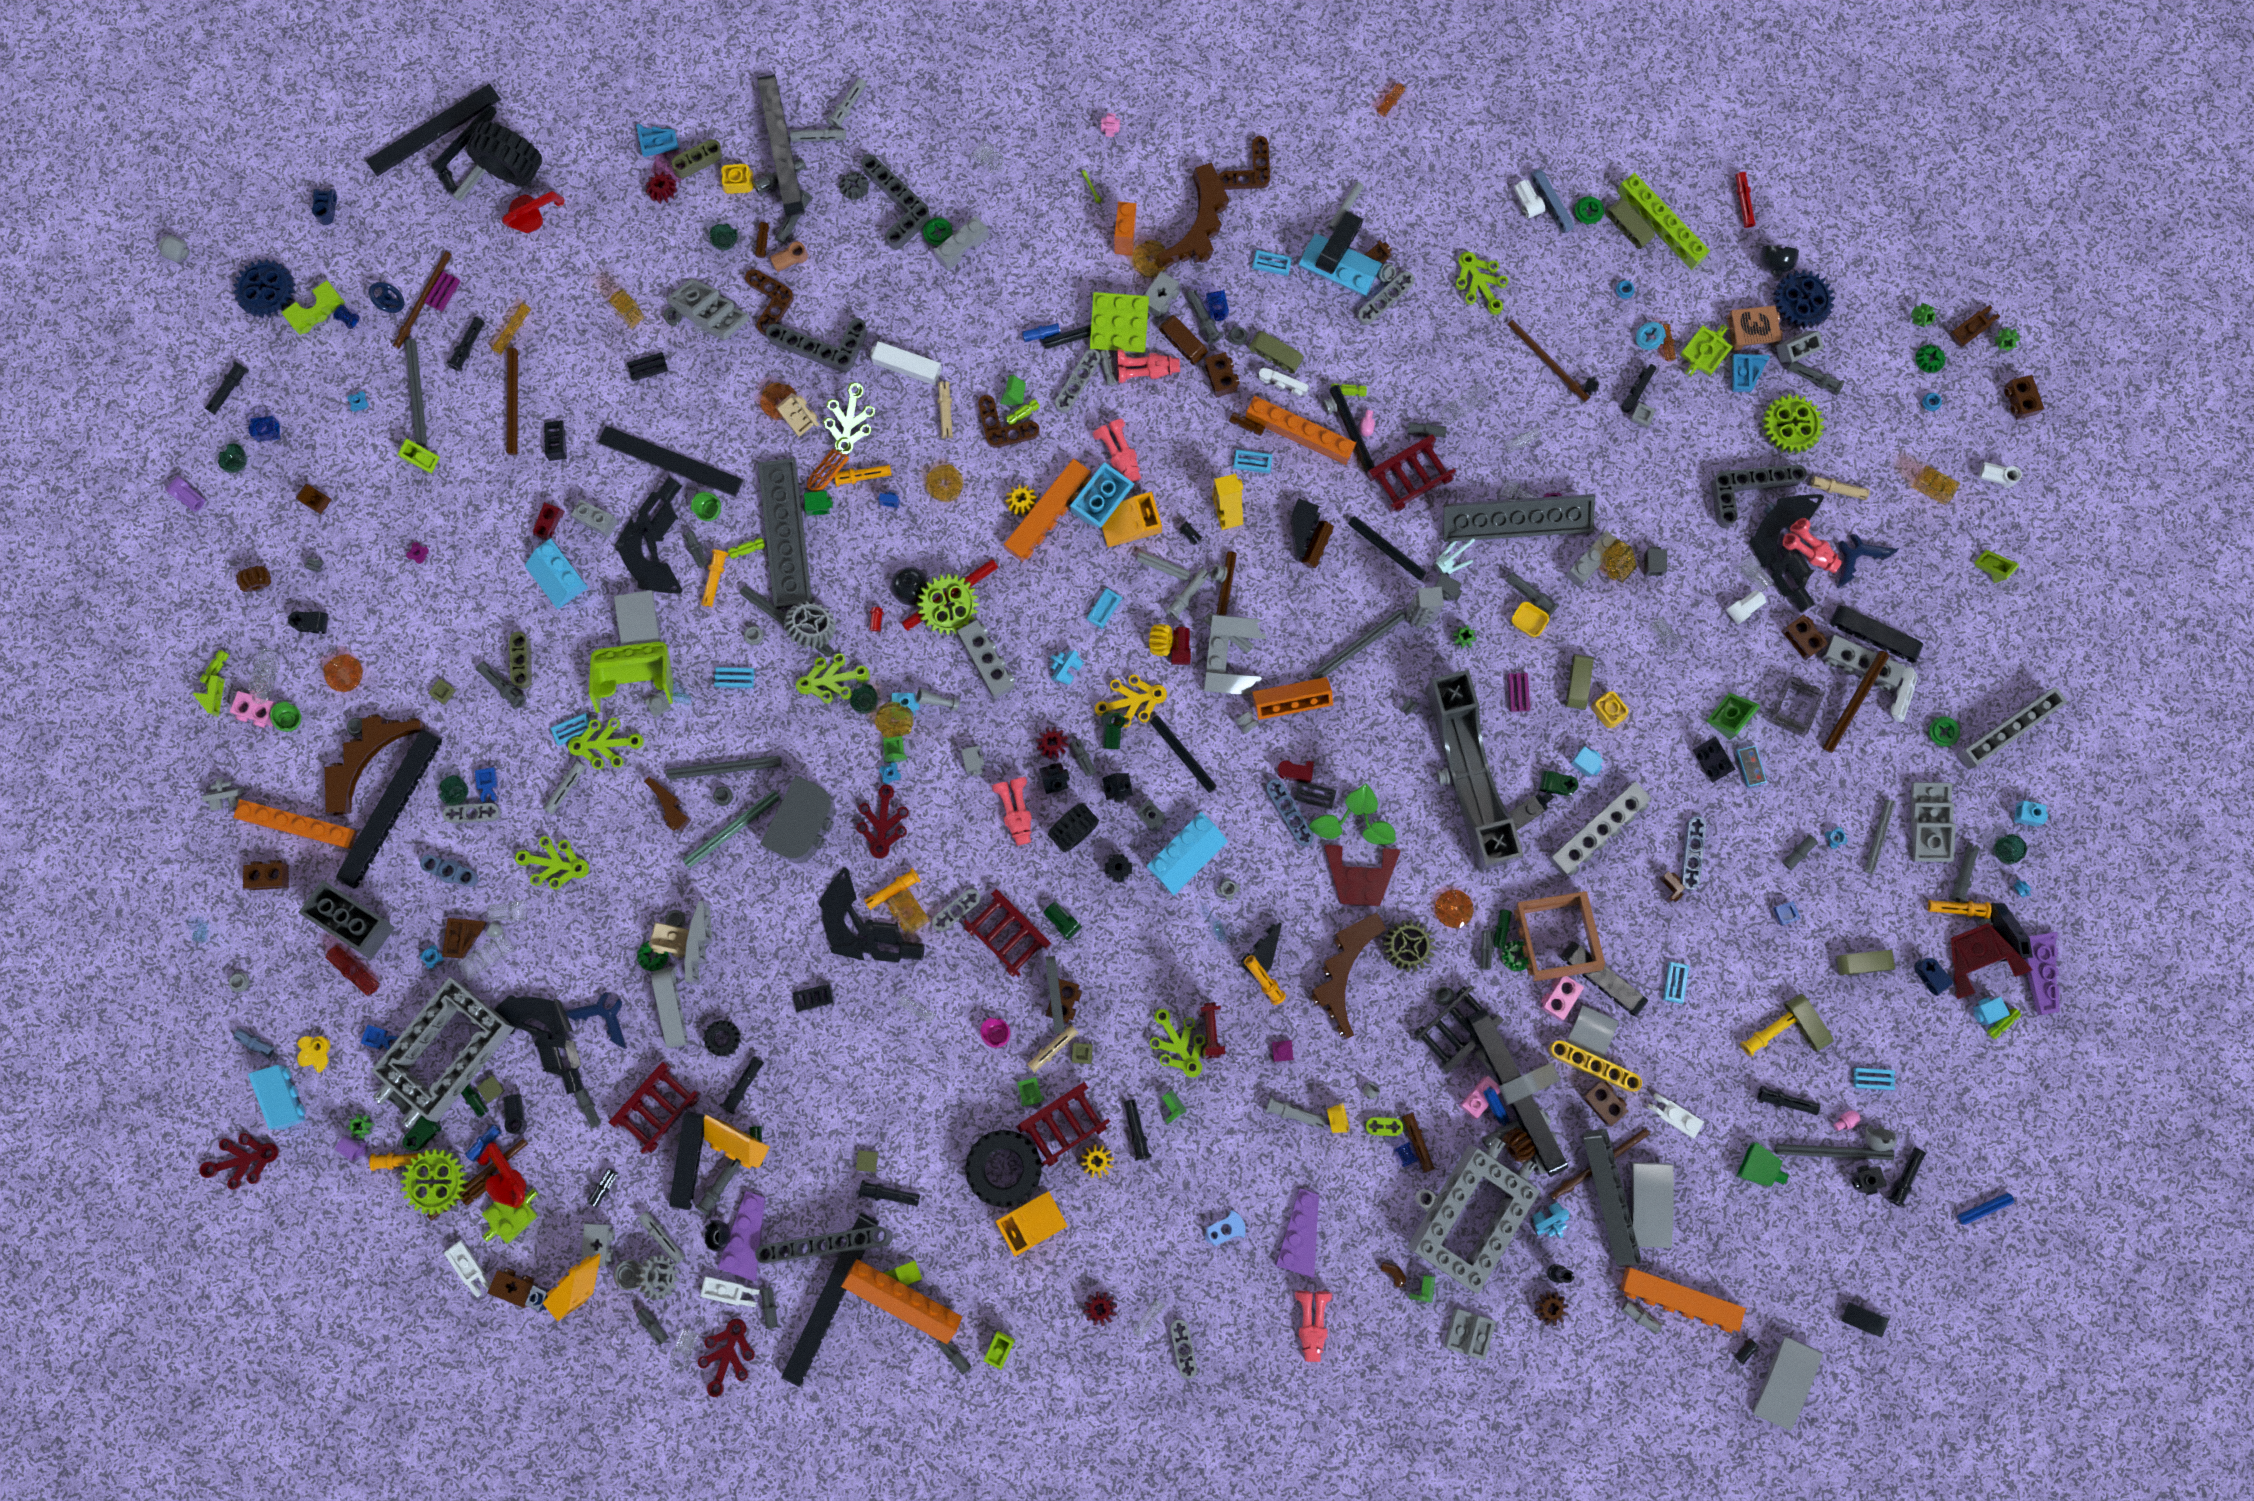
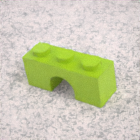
[281,280,345,335]

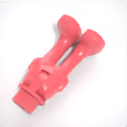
[1117,349,1180,383]
[1092,419,1141,483]
[1783,518,1842,573]
[991,777,1032,846]
[1295,1291,1332,1362]

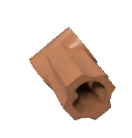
[770,241,808,272]

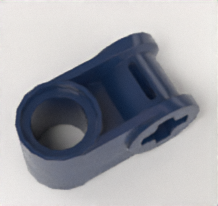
[312,189,337,225]
[1914,958,1953,996]

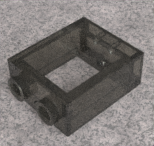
[1767,677,1825,737]

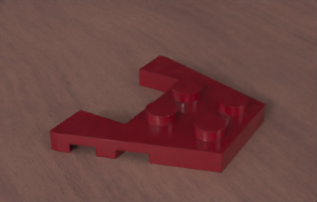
[1325,845,1401,907]
[1951,923,2033,1000]

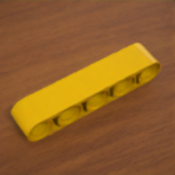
[1548,1040,1642,1092]

